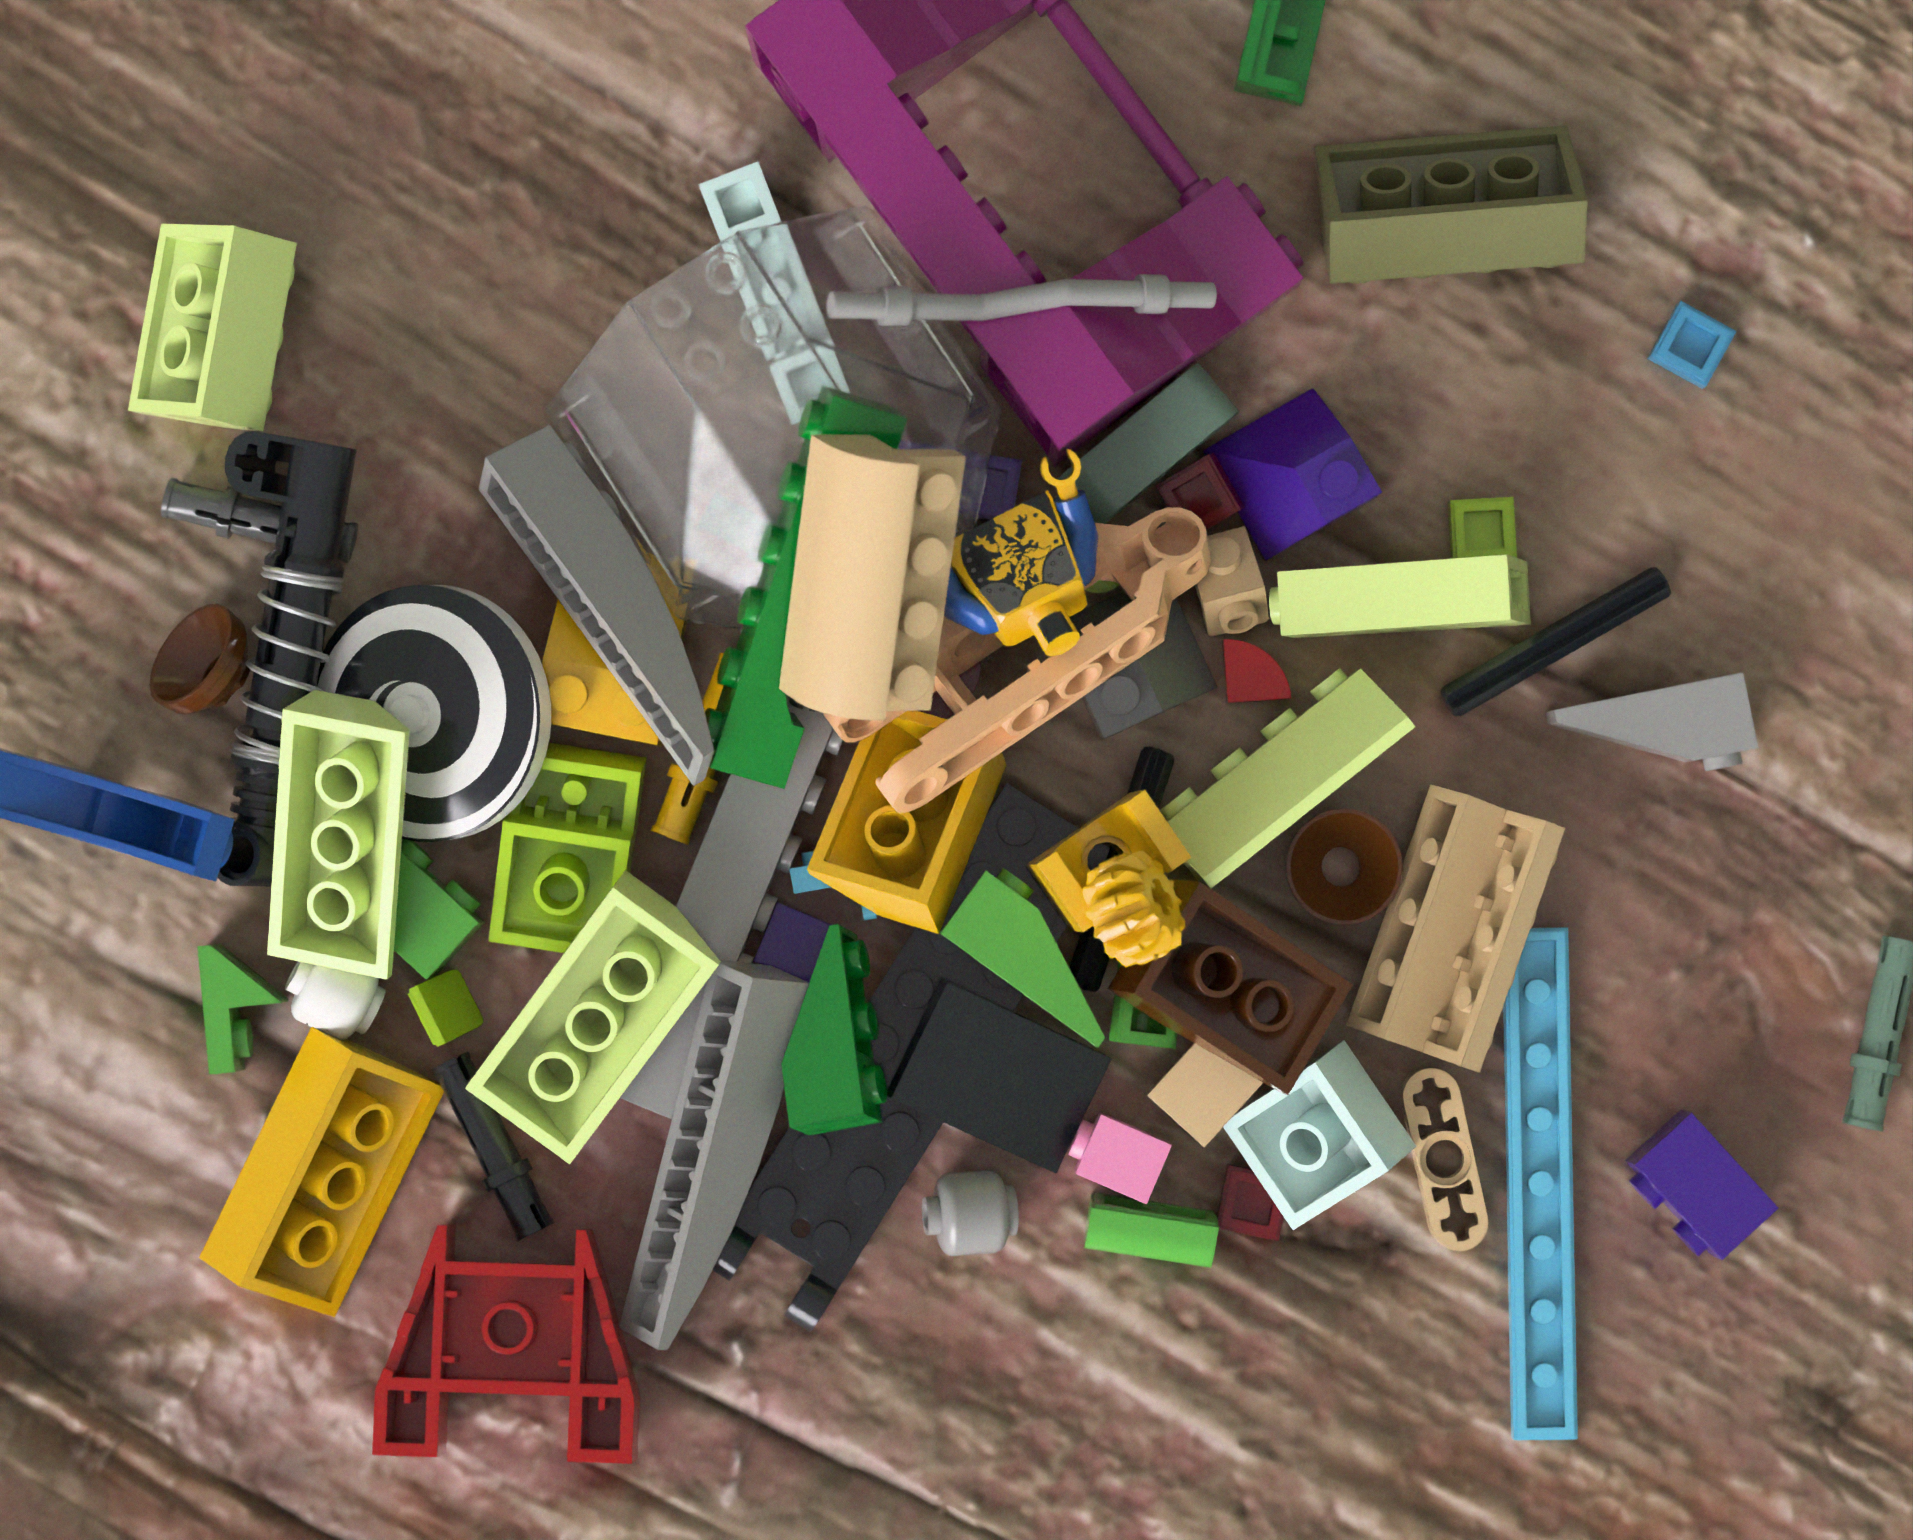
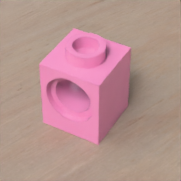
[1068,1111,1172,1204]

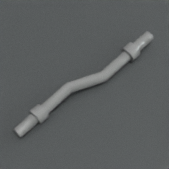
[827,274,1217,326]

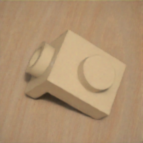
[1195,526,1269,637]

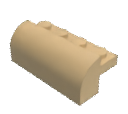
[779,435,966,721]
[1346,784,1565,1073]

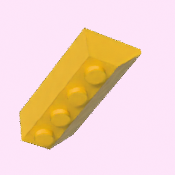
[199,1027,444,1317]

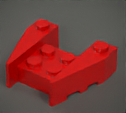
[372,1224,640,1464]

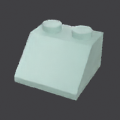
[1223,1040,1417,1230]

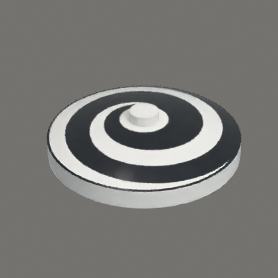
[316,585,551,842]

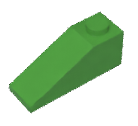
[940,868,1105,1048]

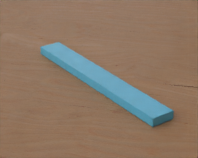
[1503,927,1578,1440]

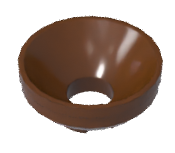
[149,604,250,714]
[1285,808,1403,925]

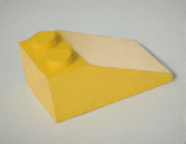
[542,548,699,747]

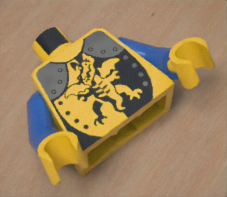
[944,449,1099,657]

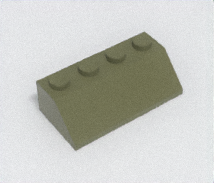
[1315,125,1588,284]

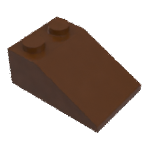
[1108,879,1353,1095]

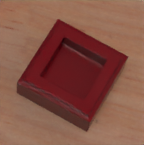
[1156,453,1245,531]
[1217,1164,1284,1241]

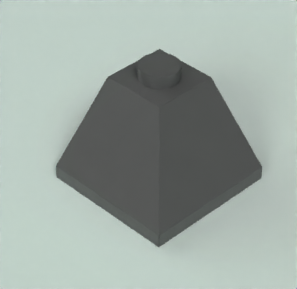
[1069,591,1218,740]

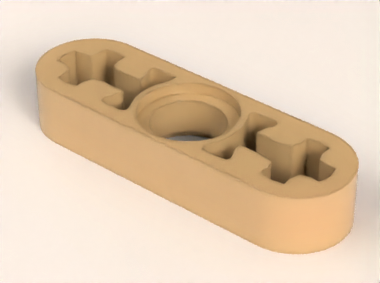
[1400,1067,1488,1251]

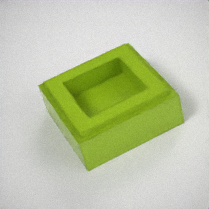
[1448,497,1517,559]

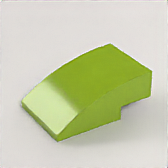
[488,743,647,953]

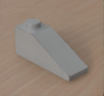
[1545,672,1759,771]

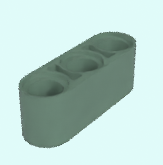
[1057,363,1240,524]

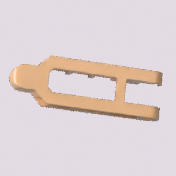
[823,507,1211,813]

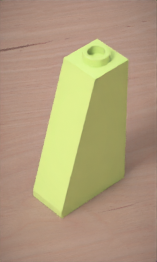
[1269,555,1531,638]

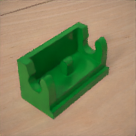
[1234,0,1326,106]

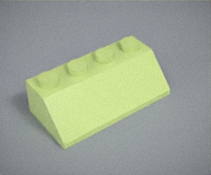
[1160,668,1415,889]
[267,690,410,979]
[465,870,721,1164]

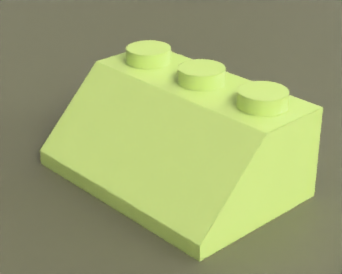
[128,224,297,431]

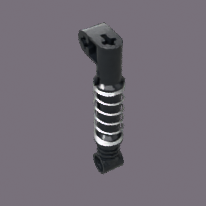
[217,431,357,887]

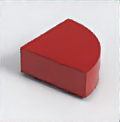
[1222,639,1291,704]

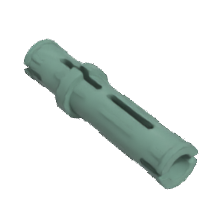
[1842,936,1913,1132]

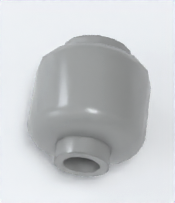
[922,1170,1019,1256]

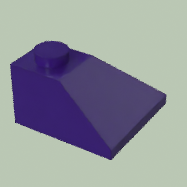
[1202,388,1382,561]

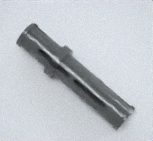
[161,477,358,563]

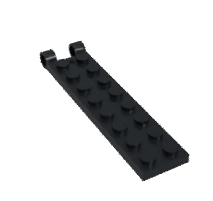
[713,783,1110,1333]

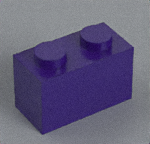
[1625,1109,1779,1260]

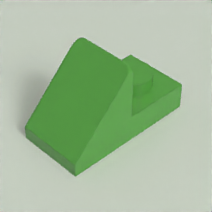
[197,944,289,1075]

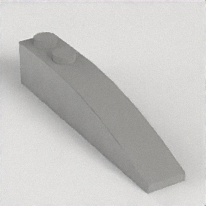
[479,425,714,786]
[619,960,809,1350]

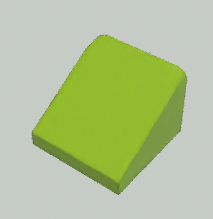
[408,969,484,1047]

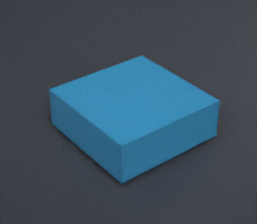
[1647,301,1736,389]

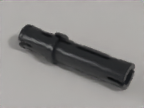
[432,1052,555,1242]

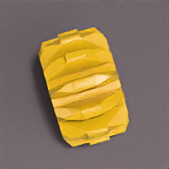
[1083,850,1185,967]

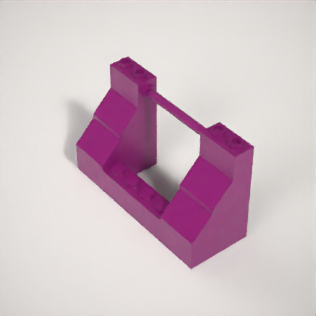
[745,0,1304,467]

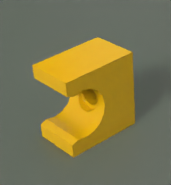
[1025,790,1191,932]

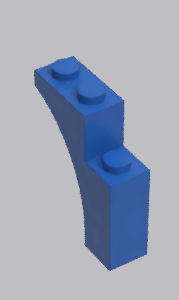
[0,748,235,882]

